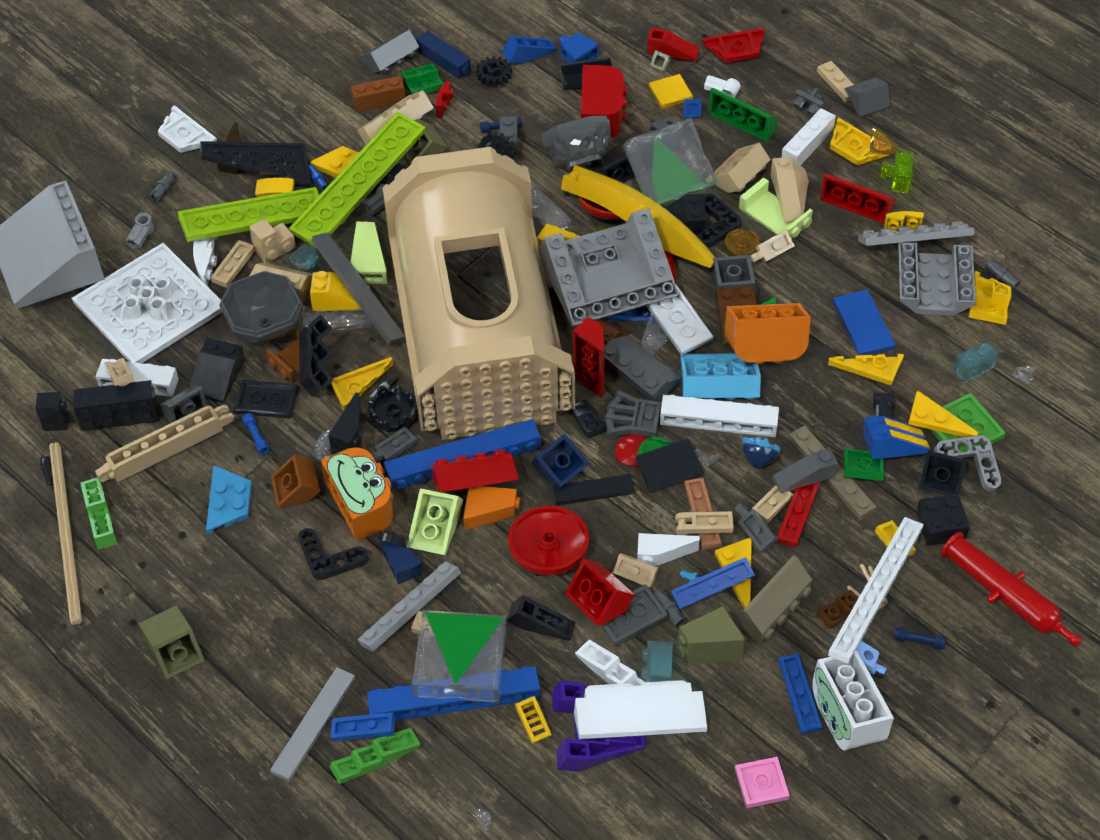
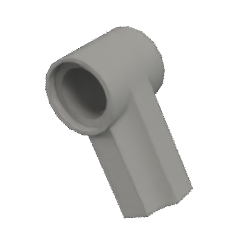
[125,212,155,250]

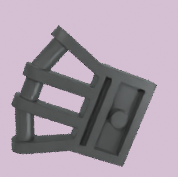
[604,390,662,439]

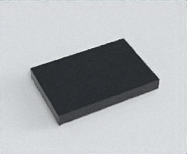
[234,380,299,419]
[635,438,704,493]

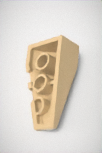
[770,157,809,224]

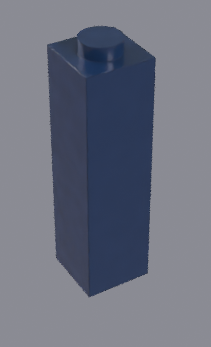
[416,31,471,80]

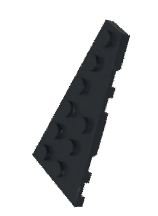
[200,141,311,188]

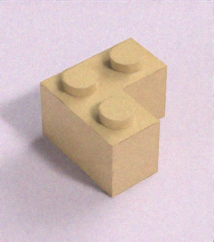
[249,219,296,263]

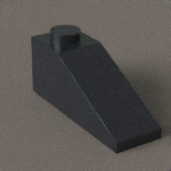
[506,595,576,641]

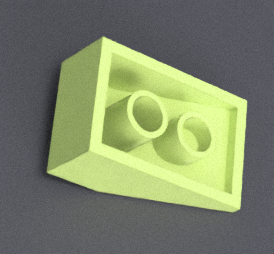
[407,489,463,556]

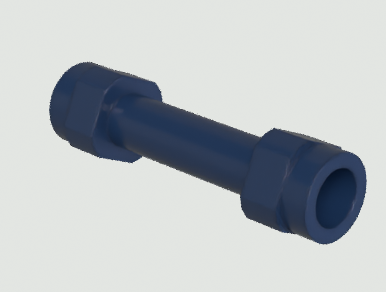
[480,116,522,133]
[894,627,946,649]

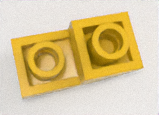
[255,178,295,197]
[884,211,924,230]

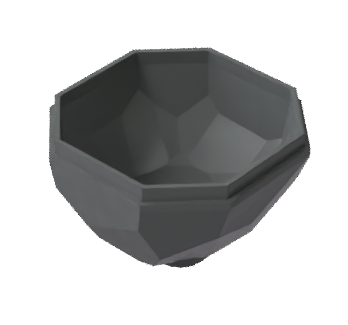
[219,271,303,345]

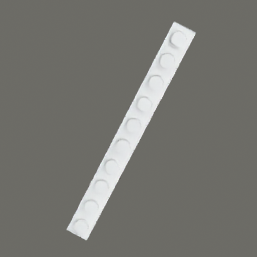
[828,517,924,664]

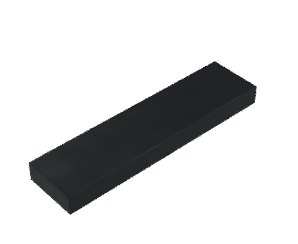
[553,474,634,506]

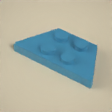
[206,466,252,534]

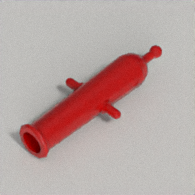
[941,532,1081,646]

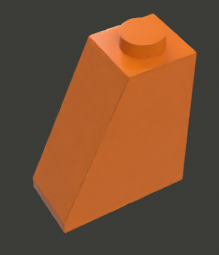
[464,486,520,529]

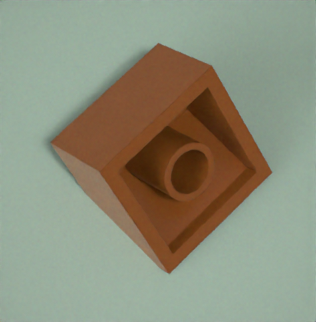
[271,454,320,509]

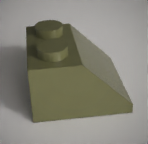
[405,119,447,165]

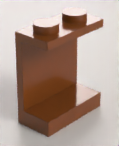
[266,326,303,384]

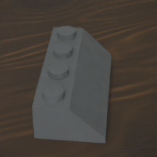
[604,335,682,402]

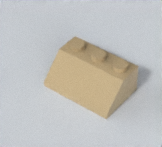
[707,143,771,193]
[250,263,313,303]

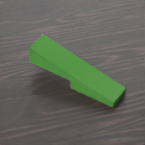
[80,477,117,550]

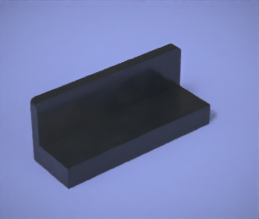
[560,57,613,90]

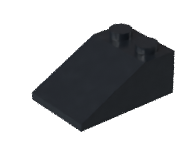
[189,338,245,403]
[328,392,363,455]

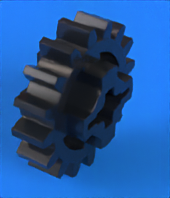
[476,56,512,87]
[478,132,516,159]

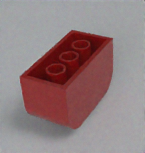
[581,65,627,138]

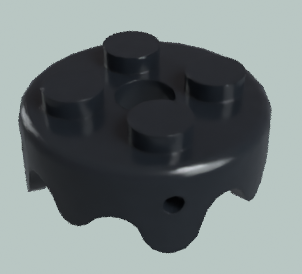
[369,385,417,431]

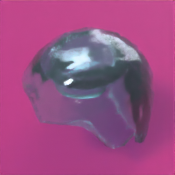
[289,243,320,271]

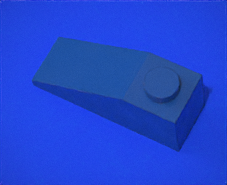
[502,36,557,64]

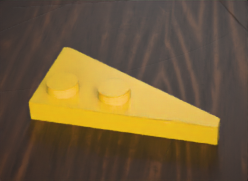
[828,354,904,386]
[330,357,393,410]
[908,391,978,438]
[714,538,751,609]

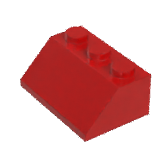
[564,559,635,626]

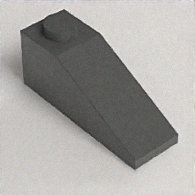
[772,448,838,493]

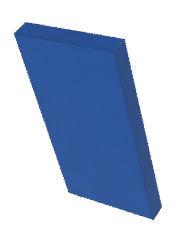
[832,289,896,355]

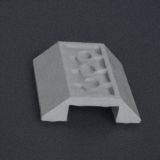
[898,242,976,316]

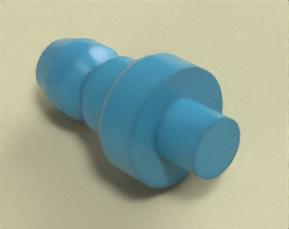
[679,570,700,582]

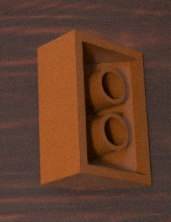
[349,76,405,112]

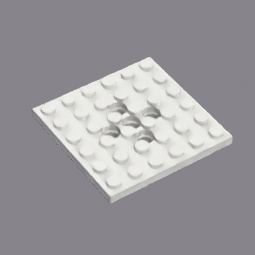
[72,243,222,363]

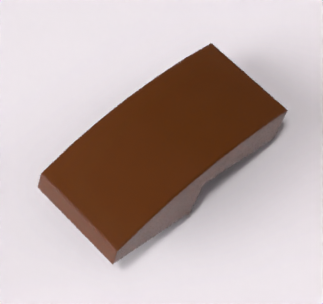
[817,590,859,629]

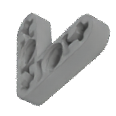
[934,435,1001,492]

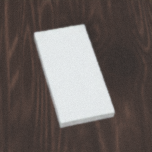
[646,285,713,356]

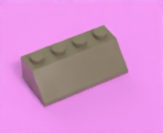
[741,555,812,645]

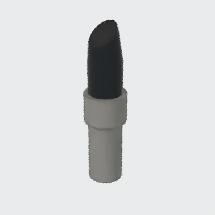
[370,376,399,398]

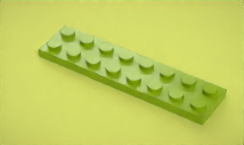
[178,187,319,242]

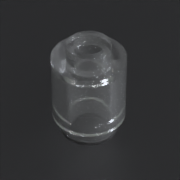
[312,430,331,459]

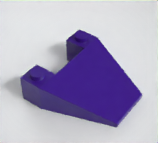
[552,680,646,772]

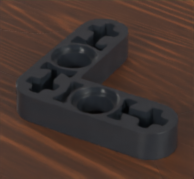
[698,193,741,248]
[298,528,368,580]

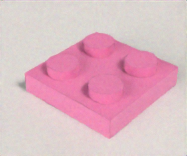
[735,757,790,808]

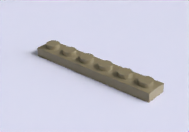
[789,426,876,520]

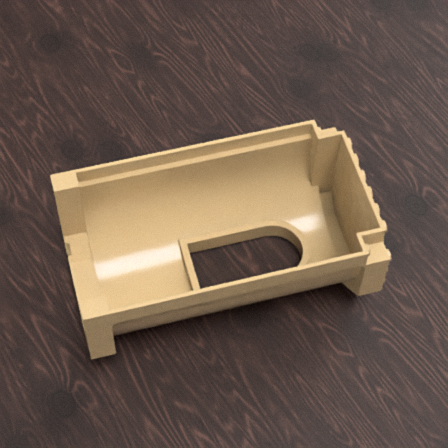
[383,147,575,440]

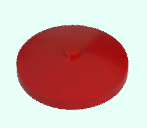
[508,506,589,575]

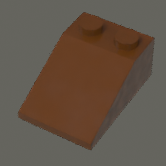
[715,286,757,346]

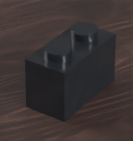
[35,392,71,431]

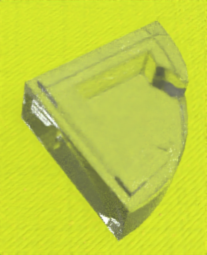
[1012,366,1035,384]
[472,808,492,831]

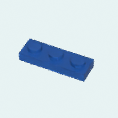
[330,712,396,742]

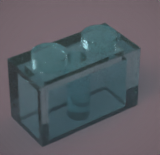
[953,341,999,383]
[642,641,673,682]

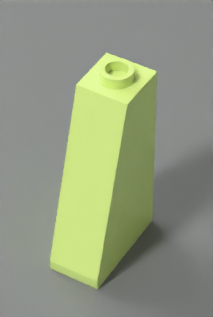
[350,222,388,284]

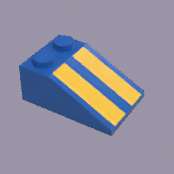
[863,416,931,459]

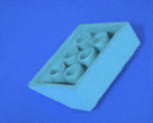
[680,353,761,400]

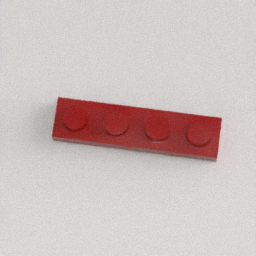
[776,482,820,548]

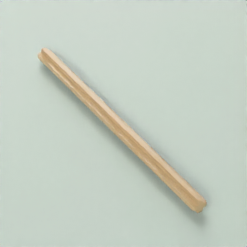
[49,442,82,625]

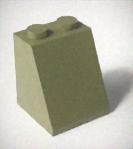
[138,605,205,680]
[676,606,745,664]

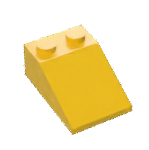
[310,271,370,311]

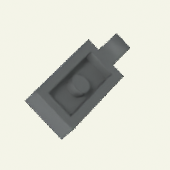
[371,427,417,463]
[735,503,778,552]

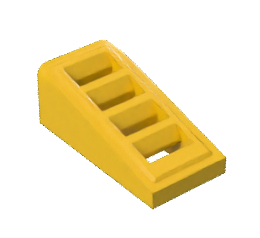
[515,696,552,744]

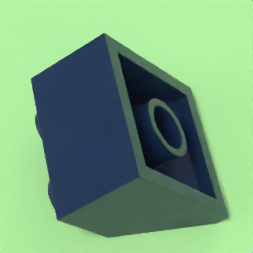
[531,434,590,488]

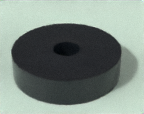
[376,530,410,547]

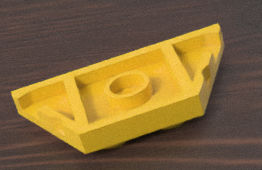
[830,118,892,166]
[310,146,359,177]

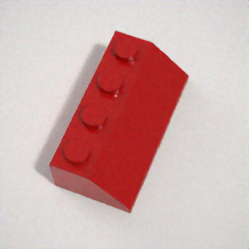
[820,174,896,224]
[573,317,605,398]
[431,449,518,493]

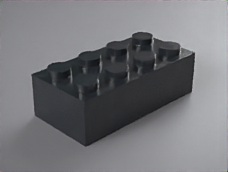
[73,380,159,431]

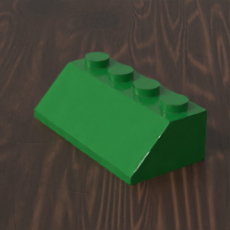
[709,88,779,142]

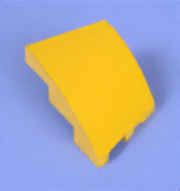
[968,271,1011,325]

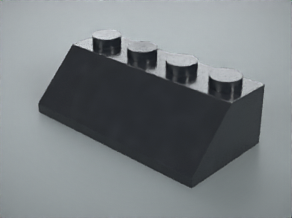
[592,137,662,183]

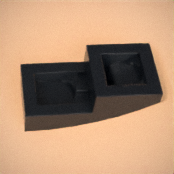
[570,399,605,439]

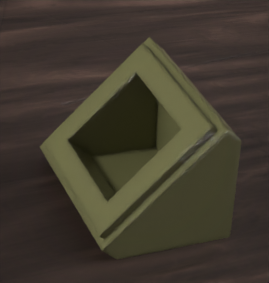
[650,50,671,72]

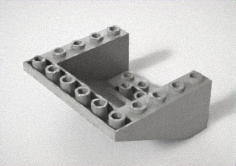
[0,180,105,309]
[538,208,679,327]

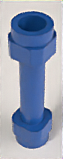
[242,413,270,455]

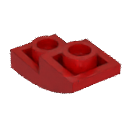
[435,81,454,118]

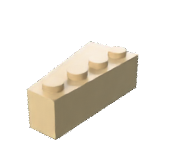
[357,90,434,145]

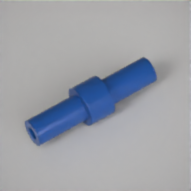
[309,165,328,191]

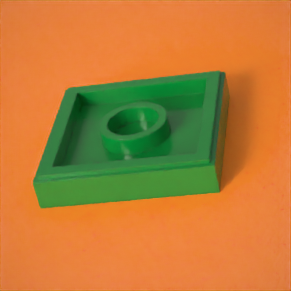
[843,449,884,481]

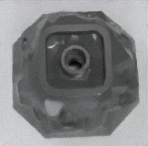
[541,116,611,174]

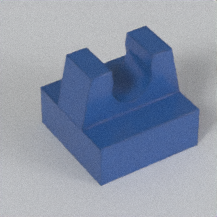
[684,99,701,117]

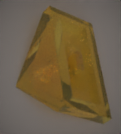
[870,127,902,155]

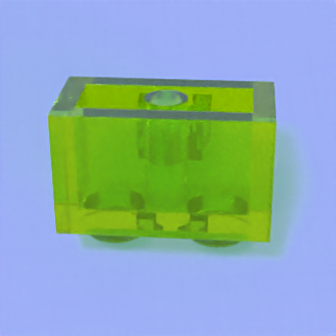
[880,151,914,193]

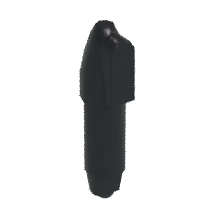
[40,455,53,485]

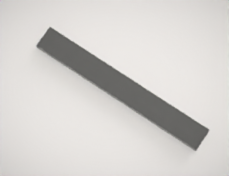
[311,232,405,345]

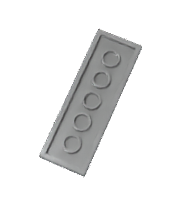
[858,221,974,246]

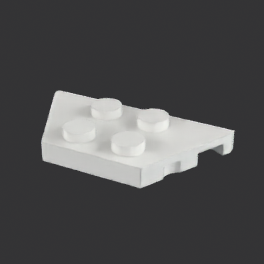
[158,105,217,153]

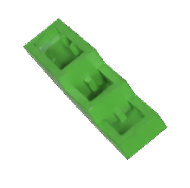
[330,727,420,784]

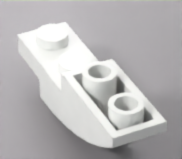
[193,237,218,286]

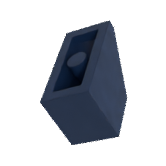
[381,541,422,584]

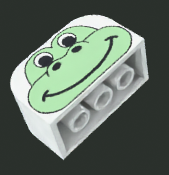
[813,650,894,750]

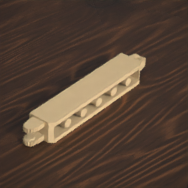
[95,405,235,483]

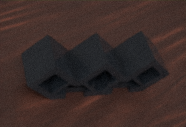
[299,314,334,397]

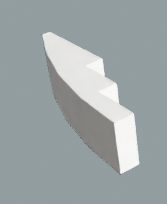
[575,640,644,686]

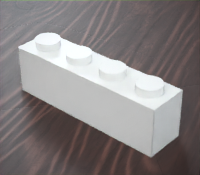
[782,108,835,165]
[96,359,178,397]

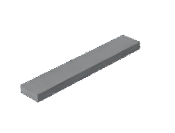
[270,667,355,782]

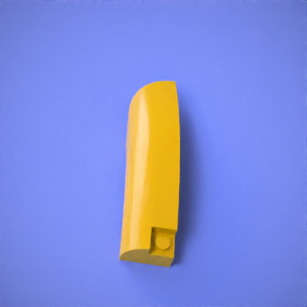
[561,165,715,268]

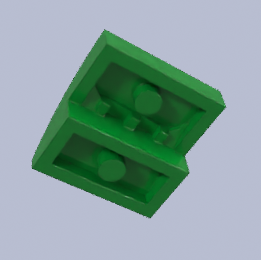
[401,63,444,94]

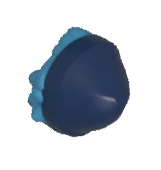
[742,437,780,469]

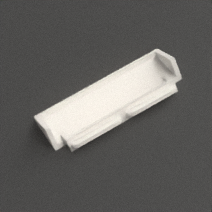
[574,680,707,739]

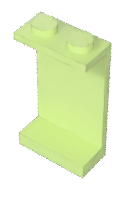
[739,178,813,239]

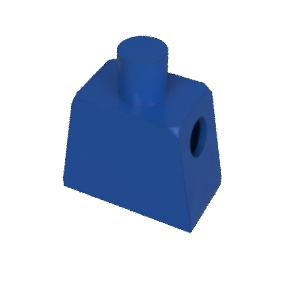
[559,33,599,63]

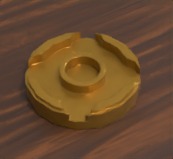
[724,228,760,256]

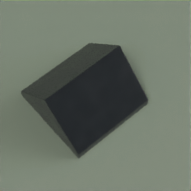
[918,450,967,495]

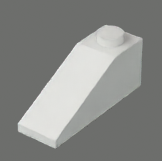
[637,533,700,566]

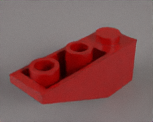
[647,28,699,61]

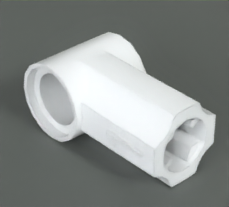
[704,75,741,97]

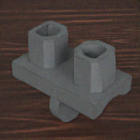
[793,88,826,117]

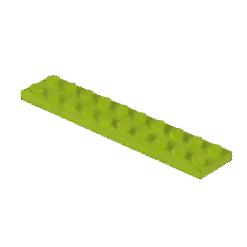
[289,112,426,248]

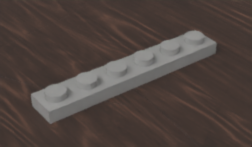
[357,561,461,652]

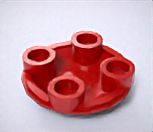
[615,434,648,468]

